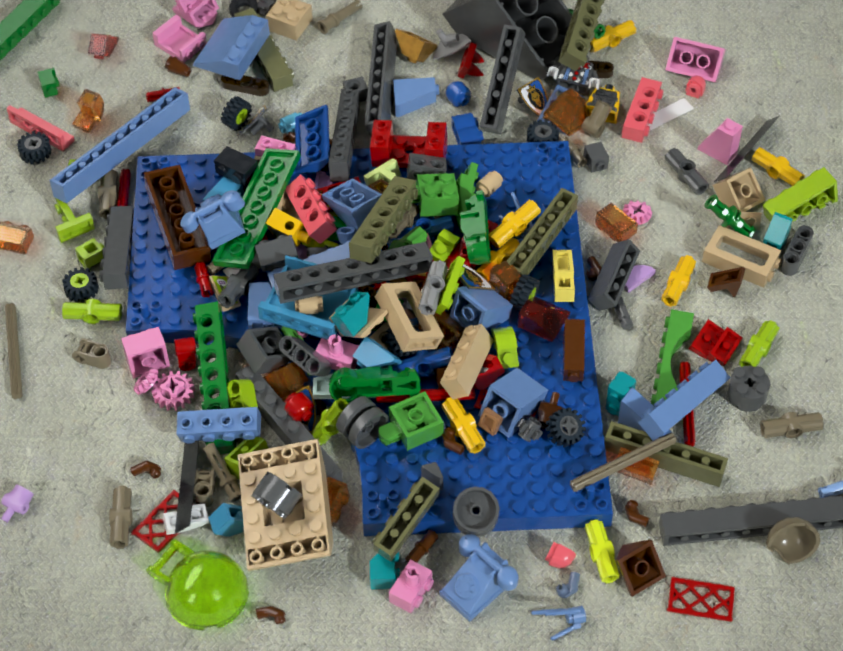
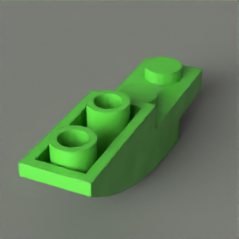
[455,162,479,233]

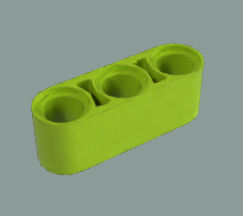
[227,379,258,408]

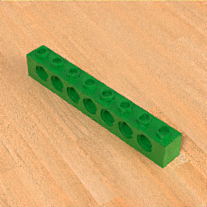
[193,301,236,455]

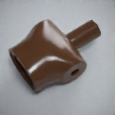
[537,392,563,429]

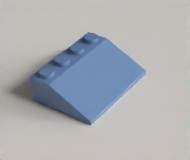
[193,15,270,80]

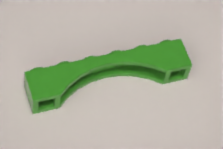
[651,309,694,408]

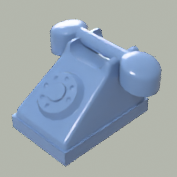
[322,178,382,244]
[181,190,245,250]
[439,534,519,622]

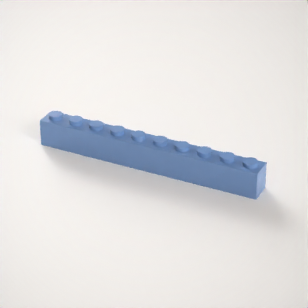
[50,87,190,204]

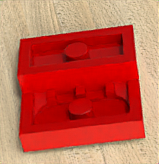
[688,319,743,366]

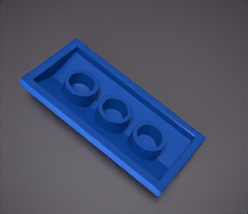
[295,104,330,173]

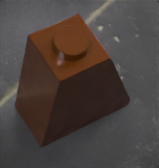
[563,319,585,382]

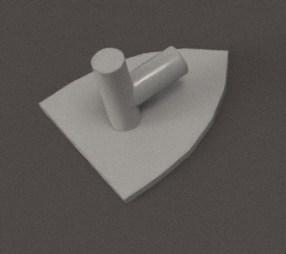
[433,29,472,59]

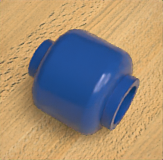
[446,81,471,107]

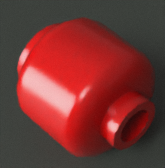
[284,392,314,421]

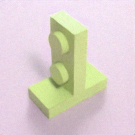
[363,158,401,191]

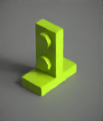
[54,198,95,243]

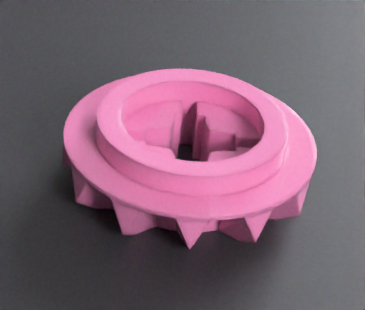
[623,200,652,225]
[134,367,159,395]

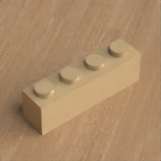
[440,324,494,399]

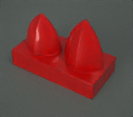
[457,42,484,79]

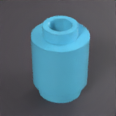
[278,112,302,134]

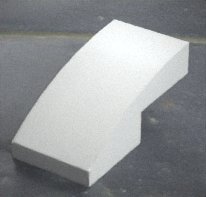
[162,504,209,535]

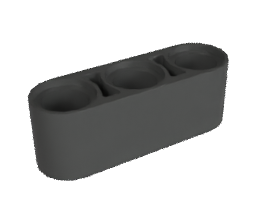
[780,225,814,276]
[278,336,331,377]

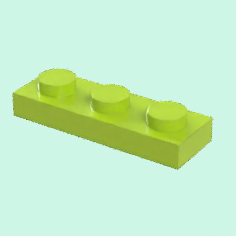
[436,256,465,315]

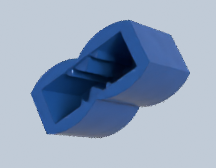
[451,113,484,145]

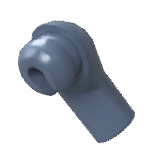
[556,572,580,598]

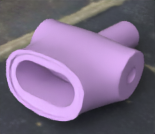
[1,484,34,523]

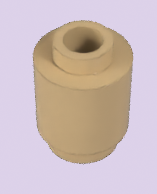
[476,171,503,197]
[295,296,323,315]

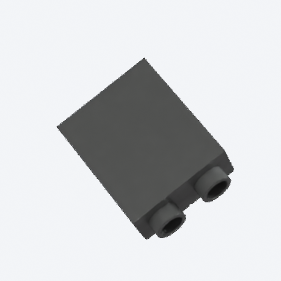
[442,0,572,80]

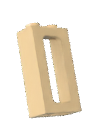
[702,225,782,288]
[375,282,444,352]

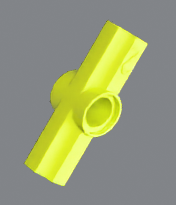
[585,519,620,584]

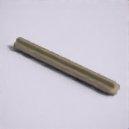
[5,303,23,399]
[570,432,677,492]

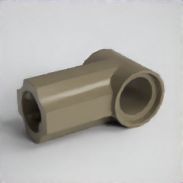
[581,100,612,138]

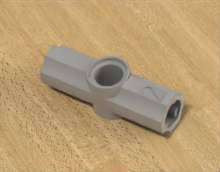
[418,260,448,316]

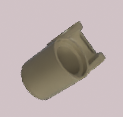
[72,338,112,369]
[194,468,216,507]

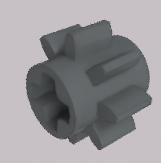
[257,0,276,15]
[517,416,543,442]

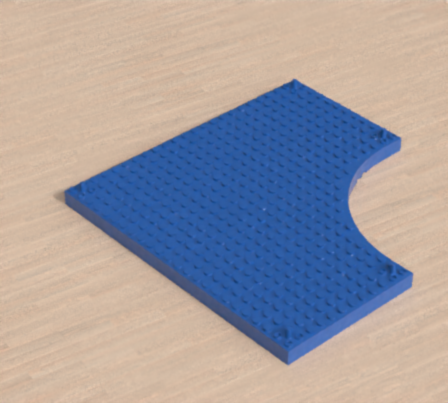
[126,141,613,536]

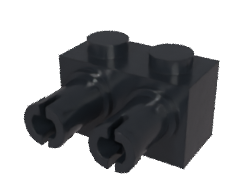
[214,146,258,193]

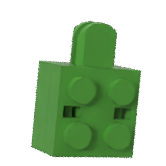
[412,173,459,217]
[379,391,444,451]

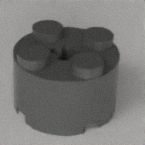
[727,366,770,412]
[251,471,302,519]

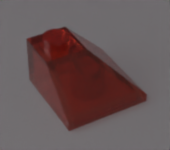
[518,297,571,342]

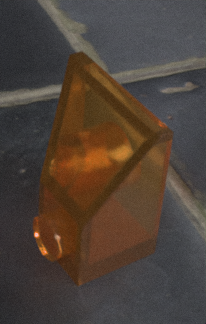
[543,88,588,136]

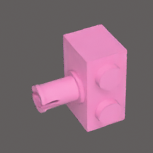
[316,334,359,370]
[389,559,434,613]

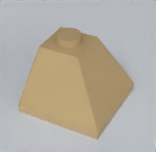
[713,167,765,212]

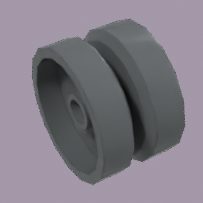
[336,396,388,449]
[453,486,500,537]

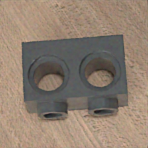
[407,153,447,181]

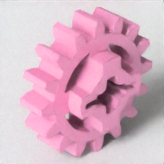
[151,371,195,411]

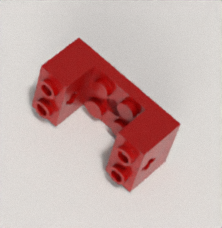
[370,120,448,168]

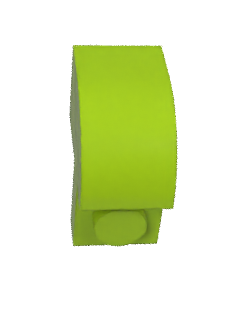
[429,229,461,262]
[491,326,519,369]

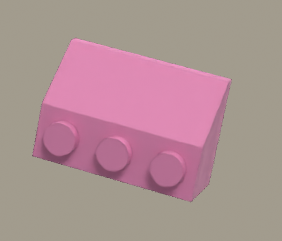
[665,37,726,82]

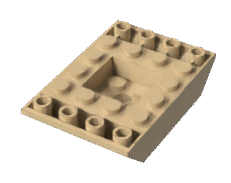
[238,439,334,571]

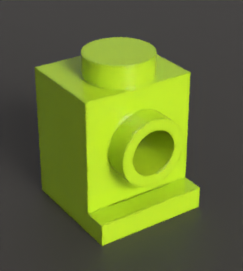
[75,238,105,270]

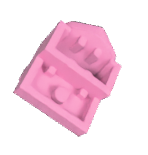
[172,0,219,28]

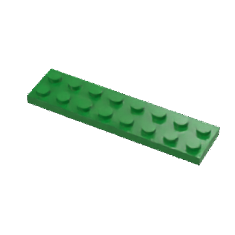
[212,148,301,269]

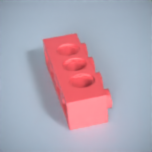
[622,77,664,143]
[285,174,337,244]

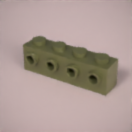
[373,477,440,562]

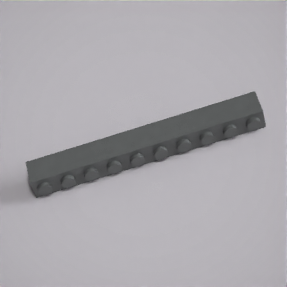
[659,495,843,546]

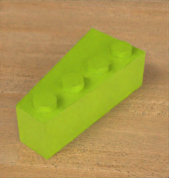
[763,167,838,222]

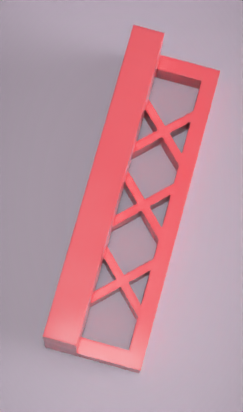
[6,105,75,151]

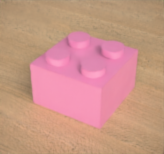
[121,327,170,378]

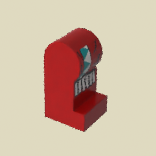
[473,354,505,390]

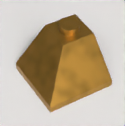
[395,29,438,63]

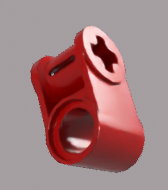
[174,337,196,371]

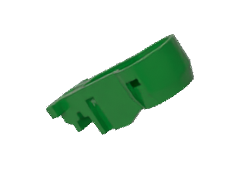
[460,190,491,265]
[329,366,421,403]

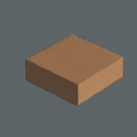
[477,407,504,436]

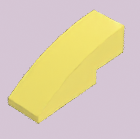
[552,250,575,302]

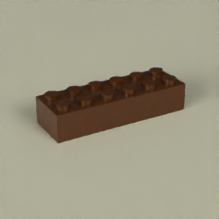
[144,165,211,270]

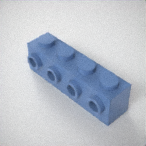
[177,407,261,443]

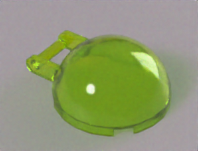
[146,539,249,631]

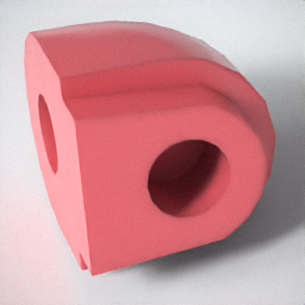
[686,75,706,99]
[545,542,576,568]

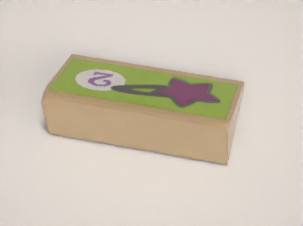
[209,275,241,312]

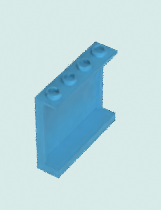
[258,255,359,340]

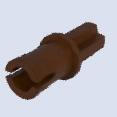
[405,529,439,564]

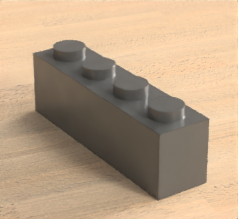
[588,239,640,311]

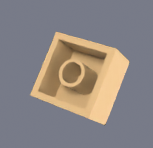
[266,0,313,41]

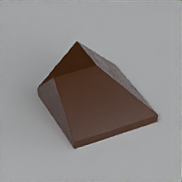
[616,539,666,597]

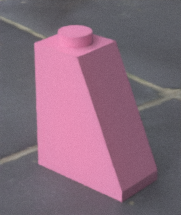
[697,118,743,166]

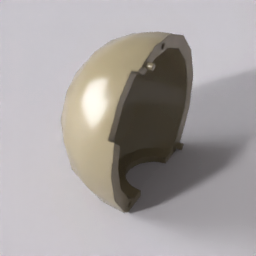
[766,517,820,565]

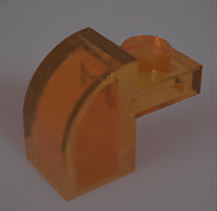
[72,88,104,133]

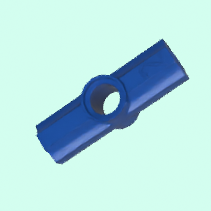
[397,216,454,240]
[392,347,453,376]

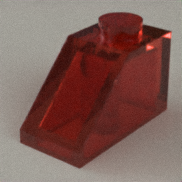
[88,33,119,59]

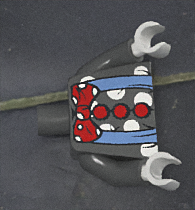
[546,55,600,96]

